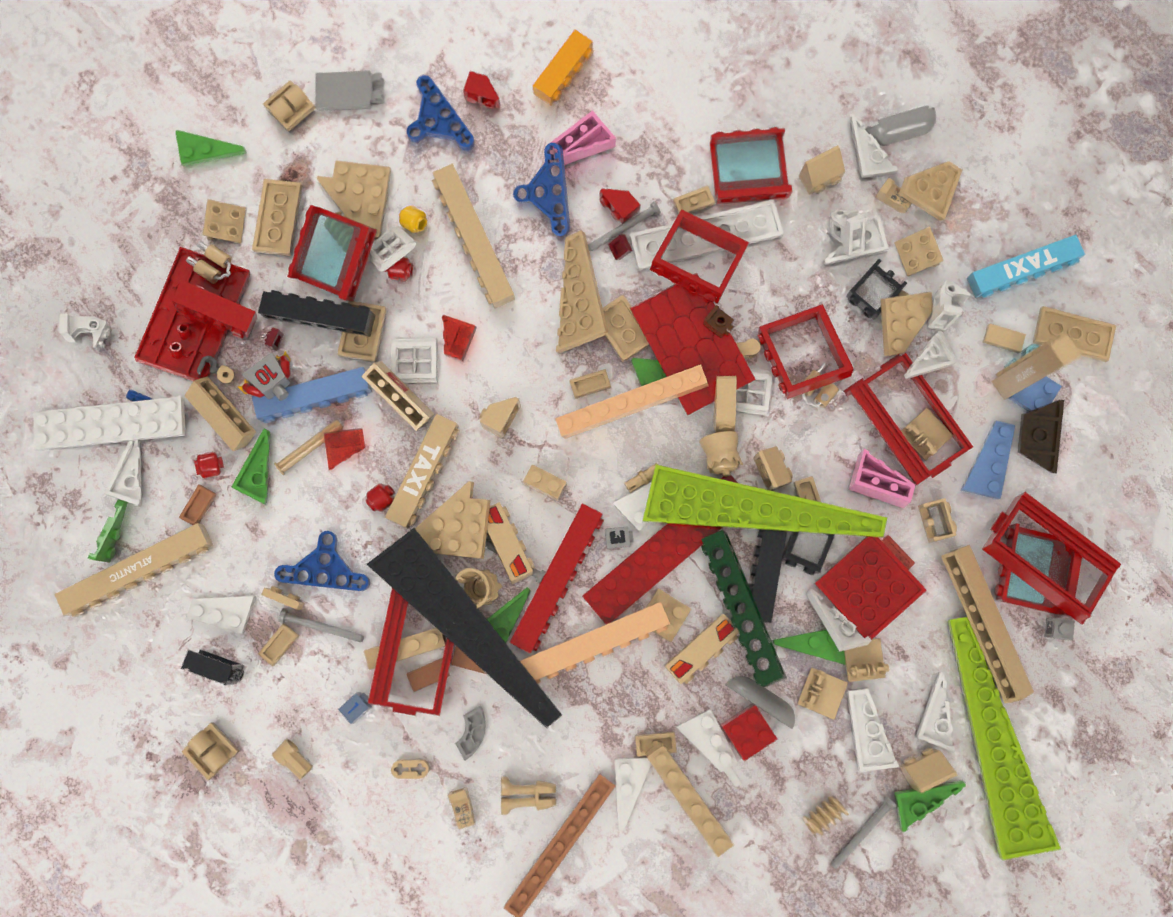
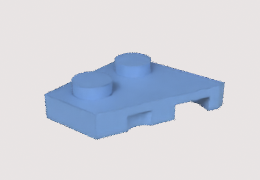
[1009,377,1062,411]

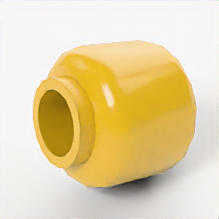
[399,205,427,233]

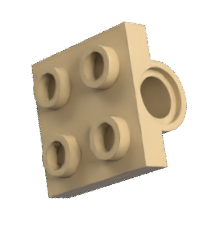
[263,80,316,132]
[181,722,239,780]

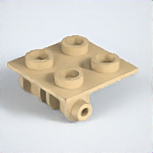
[202,199,246,243]
[894,227,944,276]
[901,408,953,461]
[844,638,889,682]
[797,667,848,720]

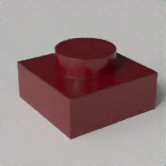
[608,234,633,260]
[265,327,284,351]

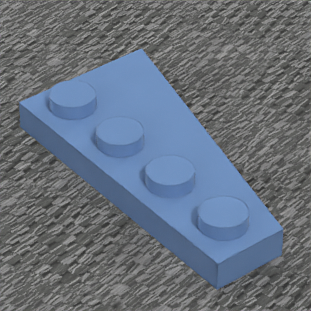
[961,421,1015,499]

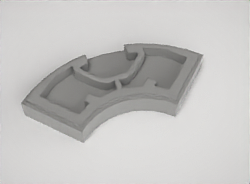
[455,706,486,761]

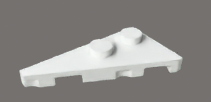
[850,114,898,178]
[823,215,889,265]
[904,330,957,379]
[104,440,142,507]
[806,589,872,651]
[916,672,955,752]
[614,757,651,831]

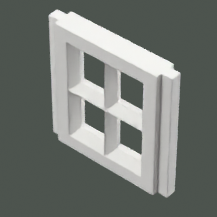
[368,226,417,272]
[391,338,437,384]
[736,368,773,416]

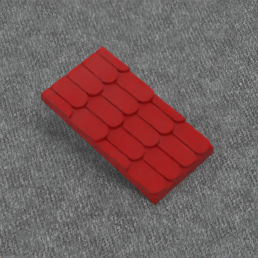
[134,247,250,381]
[630,273,756,415]

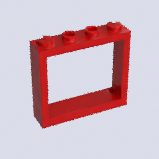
[650,209,749,304]
[757,304,854,399]

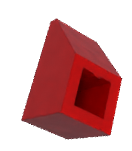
[463,71,500,109]
[599,188,641,224]

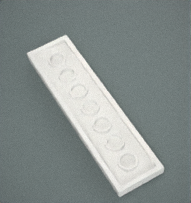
[630,199,784,271]
[33,396,185,451]

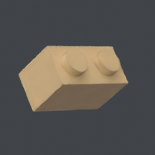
[523,464,567,501]

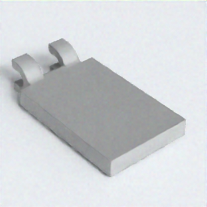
[315,71,384,111]

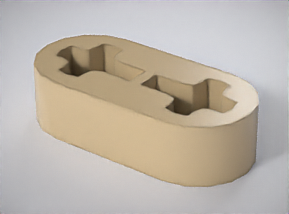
[391,759,430,779]

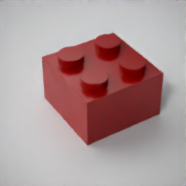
[720,704,778,761]

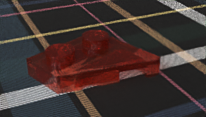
[442,315,477,362]
[324,428,365,470]

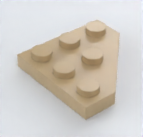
[899,161,962,221]
[881,292,933,356]

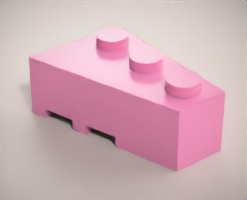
[550,110,616,165]
[848,448,915,508]

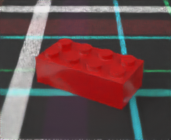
[171,280,258,339]

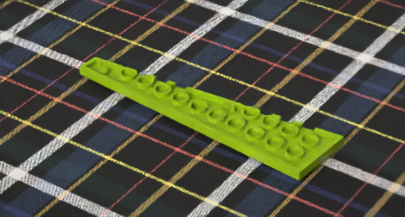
[642,465,887,538]
[947,616,1061,860]

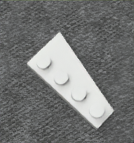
[613,465,688,532]
[847,688,899,772]

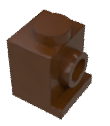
[703,305,735,338]

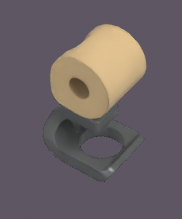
[197,356,234,384]

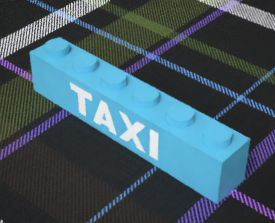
[967,235,1085,298]

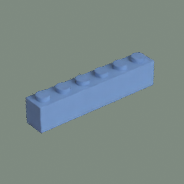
[252,367,372,423]

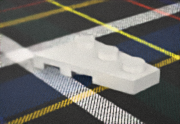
[186,596,256,634]
[676,709,739,772]

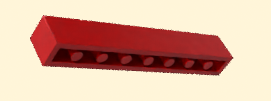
[509,503,604,654]

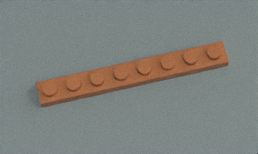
[503,773,616,917]

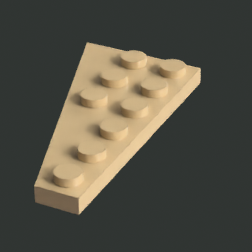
[556,230,609,354]

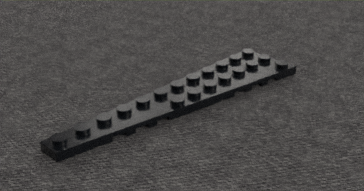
[367,528,562,728]

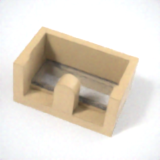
[918,498,957,543]

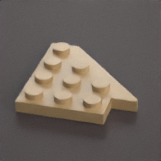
[317,160,391,239]
[415,481,490,559]

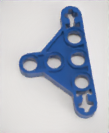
[406,75,475,151]
[513,143,570,236]
[274,531,370,591]

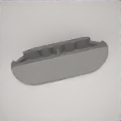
[865,106,936,146]
[725,676,795,729]

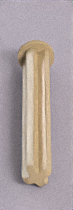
[274,420,343,475]

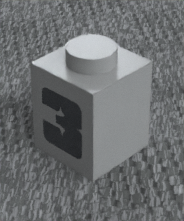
[605,526,634,549]
[1044,618,1075,640]

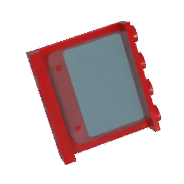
[709,127,792,205]
[287,205,377,301]
[994,523,1082,616]

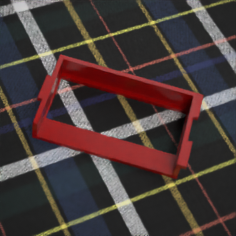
[843,353,973,486]
[982,492,1121,625]
[368,588,454,716]

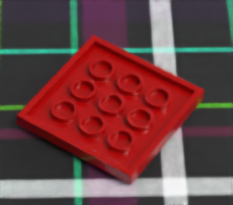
[814,537,927,640]

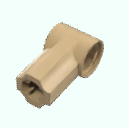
[272,739,313,780]

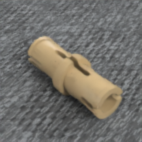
[624,463,658,493]

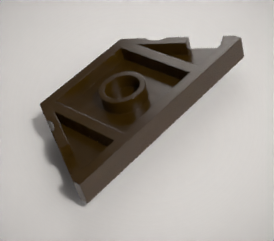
[1018,400,1064,474]

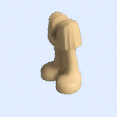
[501,776,556,815]

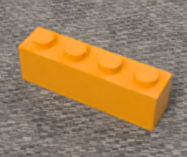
[532,30,594,105]

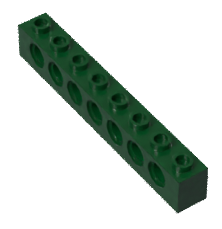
[701,530,787,687]

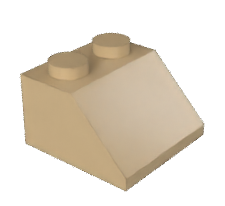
[799,145,845,195]
[479,397,521,439]
[753,446,793,491]
[900,748,957,793]

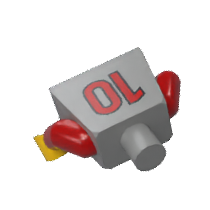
[238,351,291,401]

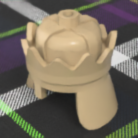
[699,431,743,477]
[455,568,502,608]

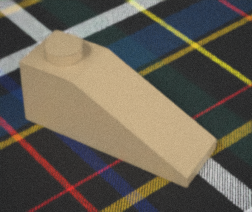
[713,376,736,433]

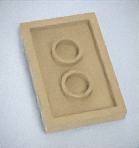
[603,295,649,362]
[337,301,387,362]

